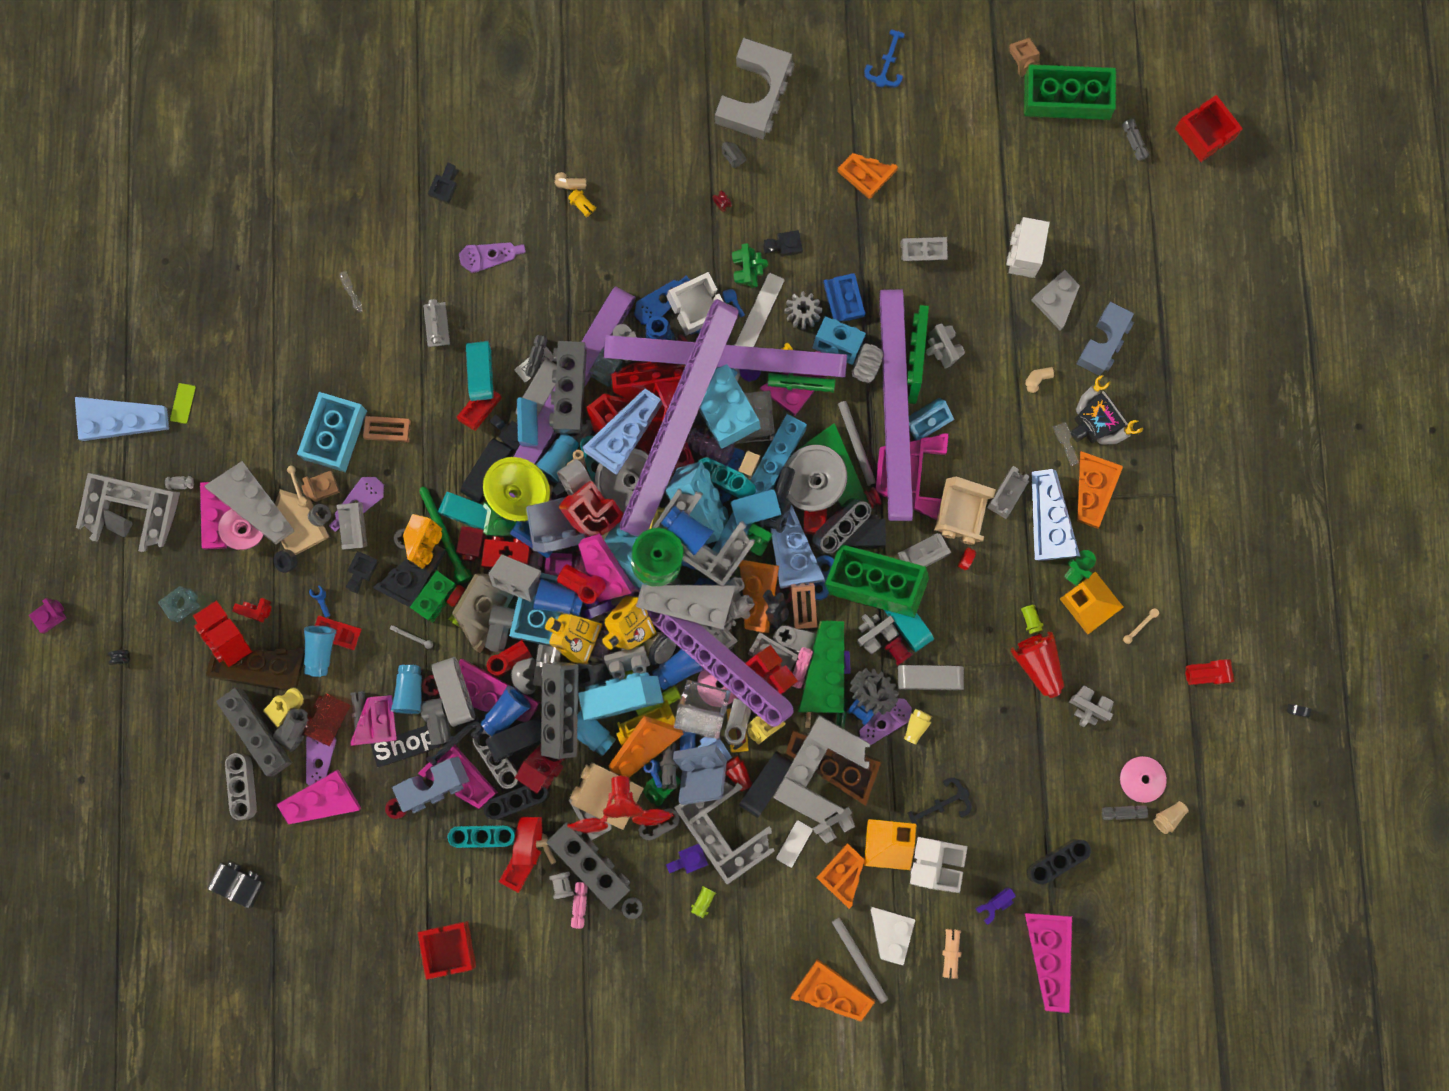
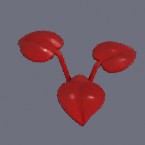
[567,776,673,833]

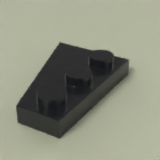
[373,545,446,608]

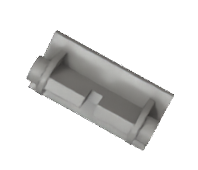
[424,299,450,347]

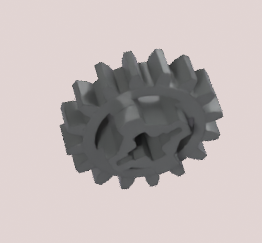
[850,668,899,715]

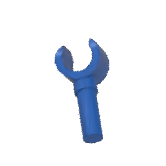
[723,289,745,318]
[309,586,330,618]
[644,759,662,788]

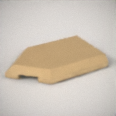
[275,490,329,555]

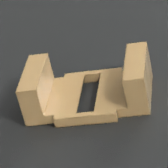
[738,451,760,480]

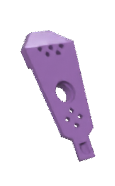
[459,242,526,273]
[329,477,384,532]
[859,698,912,745]
[306,729,337,785]

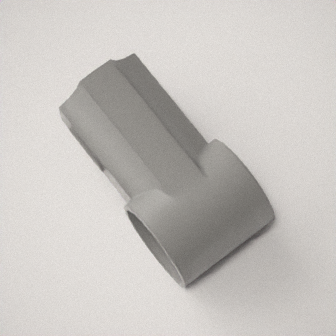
[725,699,751,746]

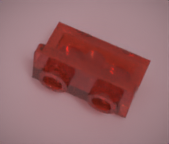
[304,693,351,747]

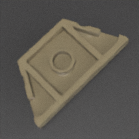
[452,574,514,653]

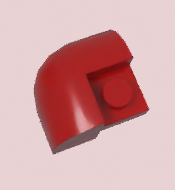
[559,481,624,536]

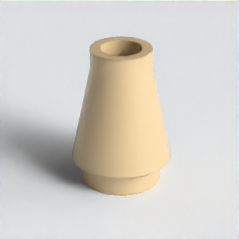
[1154,801,1189,834]

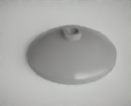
[784,445,847,511]
[595,448,648,514]

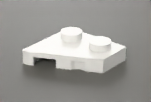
[871,907,915,965]

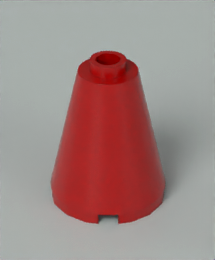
[1011,632,1064,698]

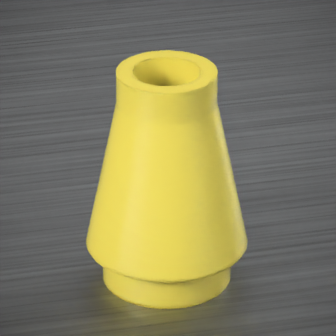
[904,709,932,744]

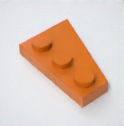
[1077,451,1123,529]
[738,560,779,633]
[609,716,684,778]
[790,959,875,1021]

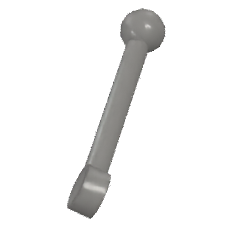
[390,625,433,649]

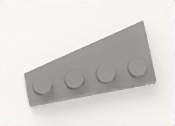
[204,461,295,544]
[636,584,735,629]

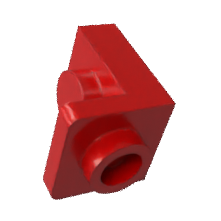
[232,598,272,623]

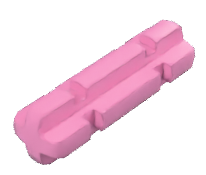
[792,647,813,688]
[571,882,588,929]

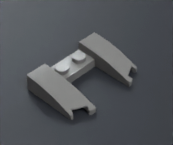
[76,473,180,552]
[652,489,755,587]
[774,715,870,825]
[674,781,774,884]

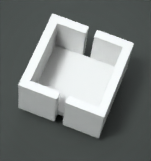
[1006,217,1050,278]
[667,272,723,335]
[910,837,967,893]

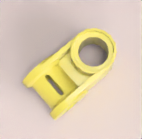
[263,688,304,729]

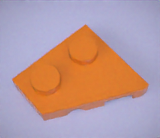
[837,153,898,199]
[816,844,865,909]

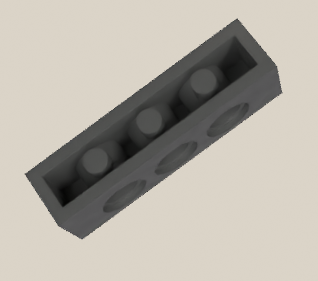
[549,341,587,434]
[541,662,578,759]
[216,688,292,776]
[546,822,631,910]

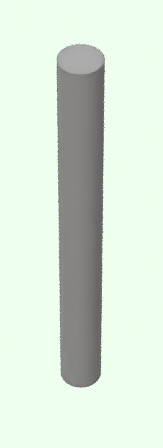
[838,401,876,486]
[832,917,888,1004]

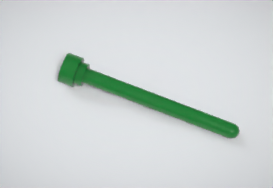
[419,487,473,585]

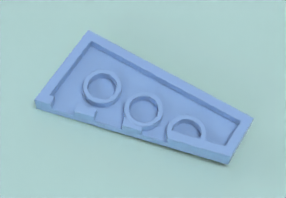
[583,389,663,475]
[75,397,169,441]
[1032,469,1080,561]
[771,499,825,588]

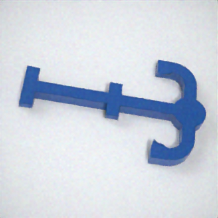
[865,29,905,88]

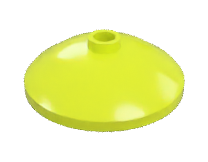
[483,457,550,521]

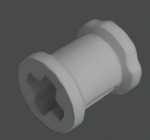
[549,872,574,899]

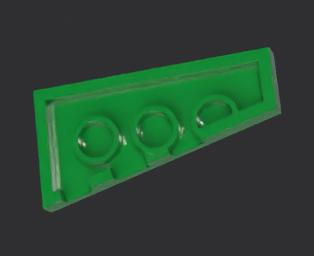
[907,305,929,404]
[799,423,869,514]
[797,621,844,713]

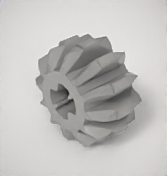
[784,292,822,330]
[852,344,883,383]

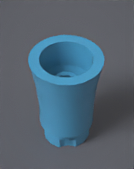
[536,434,580,484]
[304,626,336,677]
[391,665,422,714]
[577,710,616,756]

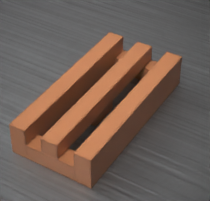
[363,416,411,442]
[791,582,817,629]

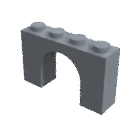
[715,38,795,140]

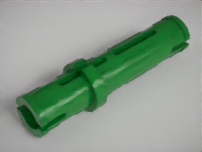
[768,373,835,393]

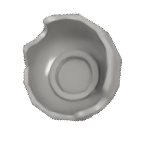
[511,658,536,695]

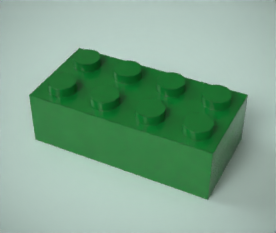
[1024,65,1116,120]
[825,545,929,618]

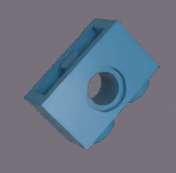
[812,316,866,365]

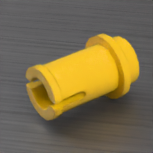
[568,189,596,217]

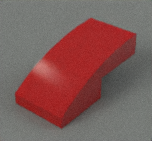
[314,615,361,650]
[512,817,542,865]

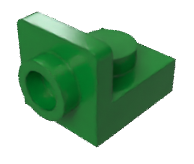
[747,523,772,556]
[643,770,681,807]

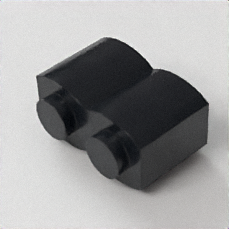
[578,662,610,689]
[208,860,265,908]

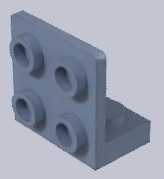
[526,498,585,553]
[673,745,727,805]

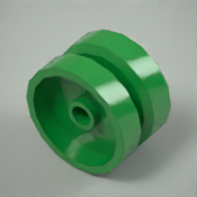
[631,528,683,587]

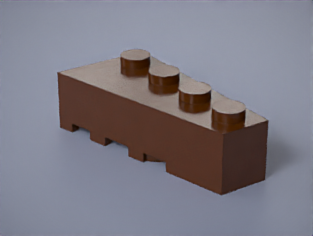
[786,729,881,806]

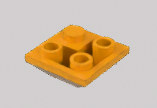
[403,514,442,569]
[1060,572,1123,634]
[864,819,916,870]

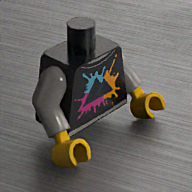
[1070,375,1143,445]

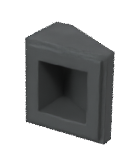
[722,142,747,168]
[104,510,133,537]

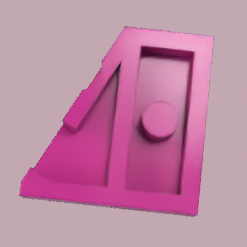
[351,695,396,746]

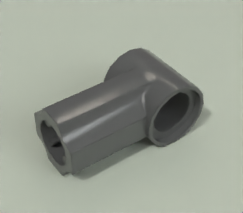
[485,605,515,652]
[420,698,451,745]
[273,708,308,752]

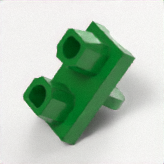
[732,243,769,288]
[1064,550,1096,586]

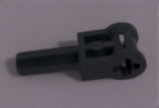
[759,467,795,533]

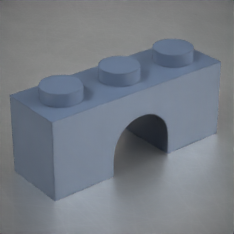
[1077,302,1134,376]
[392,756,470,813]

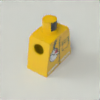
[602,595,657,650]
[545,614,602,664]

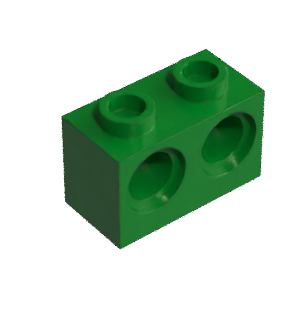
[410,571,458,623]

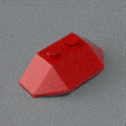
[611,361,686,401]
[586,393,655,455]

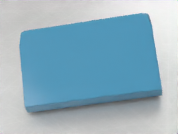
[517,398,538,446]
[909,398,954,440]
[731,489,781,526]

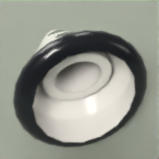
[643,632,677,666]

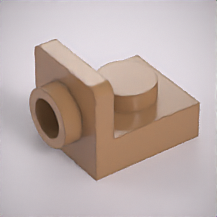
[1009,38,1040,76]
[302,471,340,502]

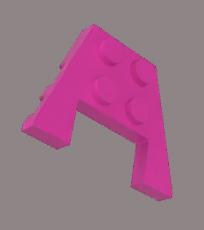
[875,434,948,520]

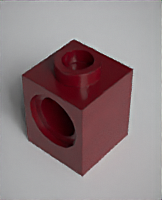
[456,526,487,562]

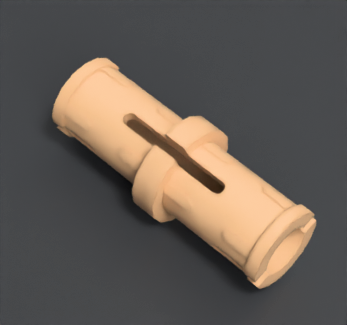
[942,929,961,978]

